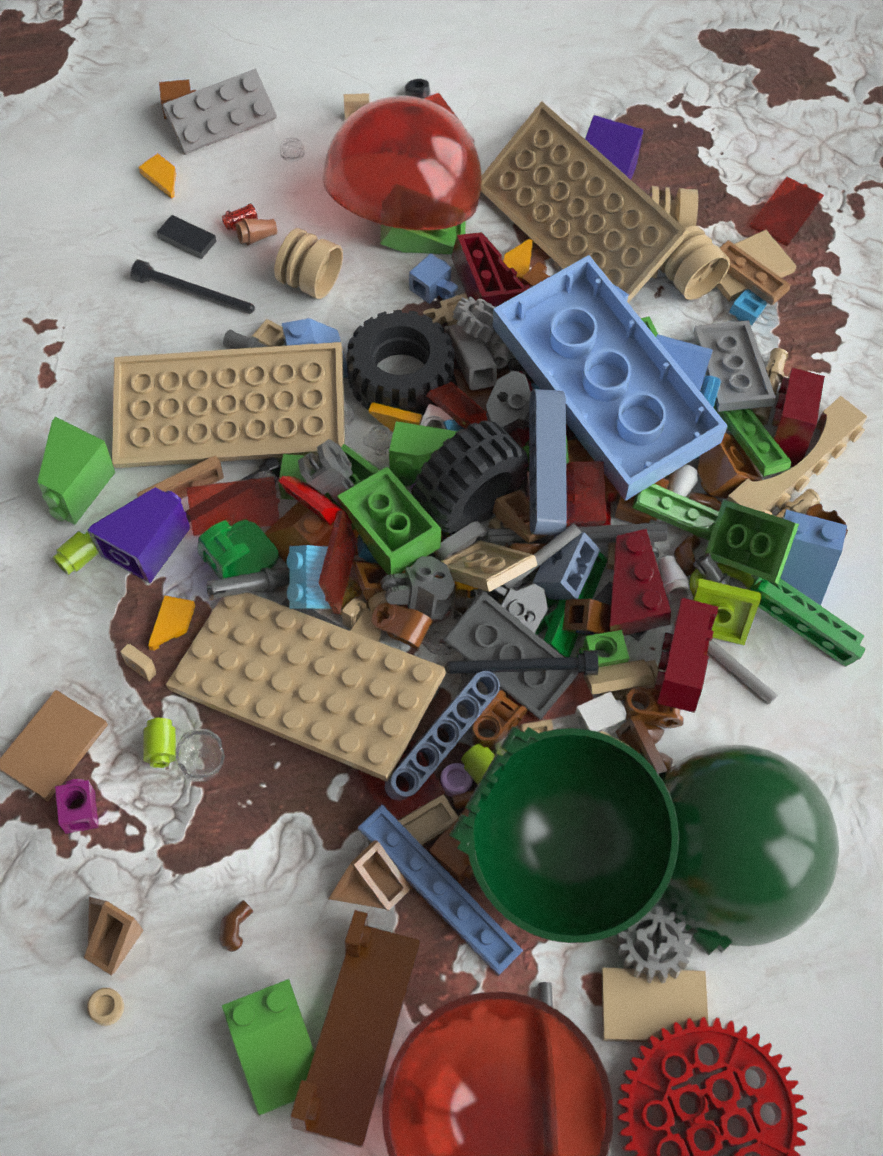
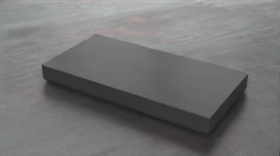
[443,591,579,720]

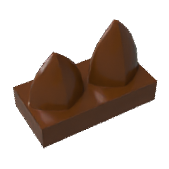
[615,715,673,777]

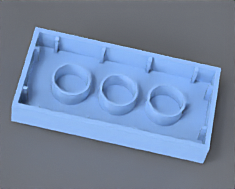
[493,255,727,501]

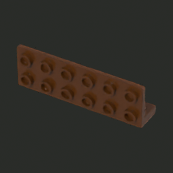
[290,910,420,1148]

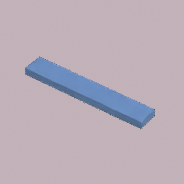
[358,805,523,976]

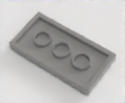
[162,69,277,155]
[694,321,776,412]

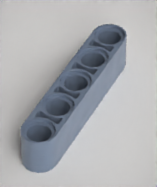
[529,389,567,535]
[385,671,500,801]

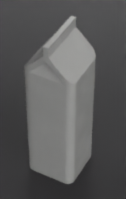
[444,324,497,390]

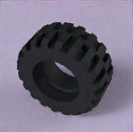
[346,310,454,416]
[413,421,529,534]

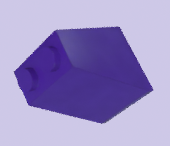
[585,115,643,180]
[87,487,191,584]

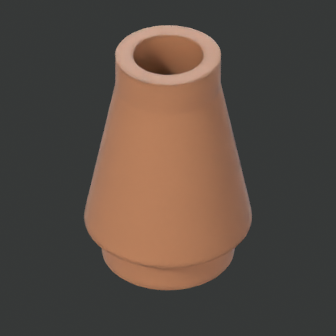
[236,219,277,245]

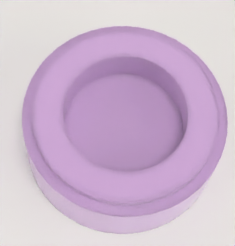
[440,763,473,797]

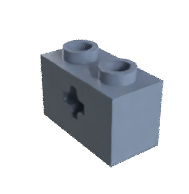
[533,532,600,600]

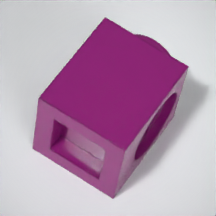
[55,779,99,834]

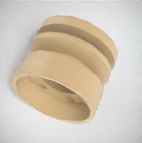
[648,186,698,228]
[659,226,730,300]
[274,228,343,299]

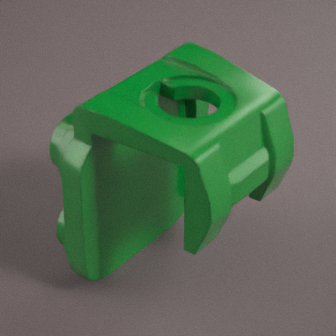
[197,520,279,579]

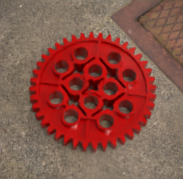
[616,1017,807,1156]

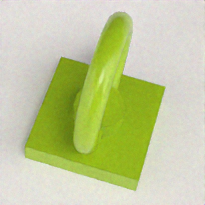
[689,563,761,645]

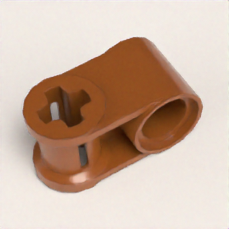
[372,602,432,649]
[623,686,684,728]
[472,690,527,751]

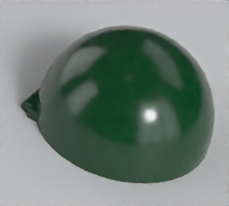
[449,727,679,943]
[658,745,839,955]

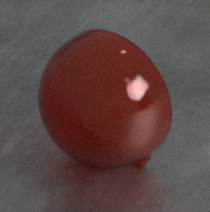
[322,96,482,230]
[382,992,614,1156]

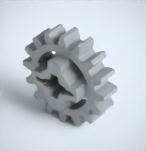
[453,297,504,345]
[617,907,693,983]

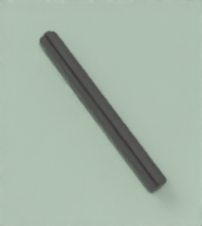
[489,524,668,546]

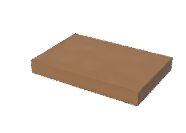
[0,690,108,802]

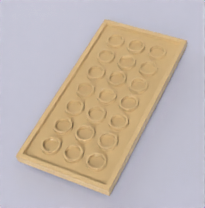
[474,101,690,303]
[112,342,345,468]
[166,593,446,782]

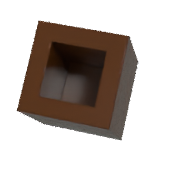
[563,599,611,637]

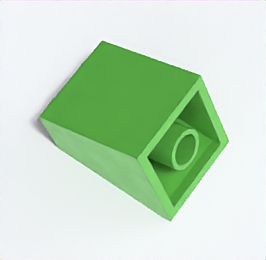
[37,417,116,525]

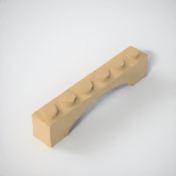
[727,396,867,515]

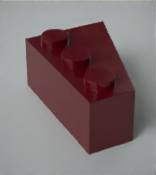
[451,232,530,307]
[771,367,825,467]
[610,528,671,636]
[654,598,719,713]

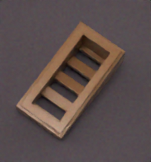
[493,490,547,543]

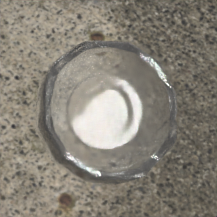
[422,609,463,655]
[175,729,225,782]

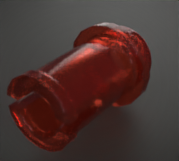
[222,203,258,231]

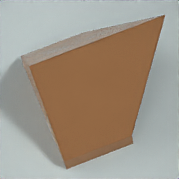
[328,840,412,911]
[84,897,144,975]

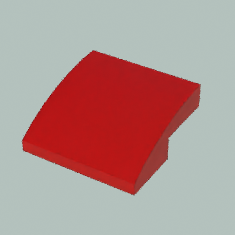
[278,476,352,529]

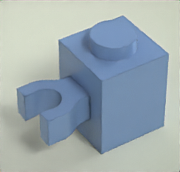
[409,253,458,304]

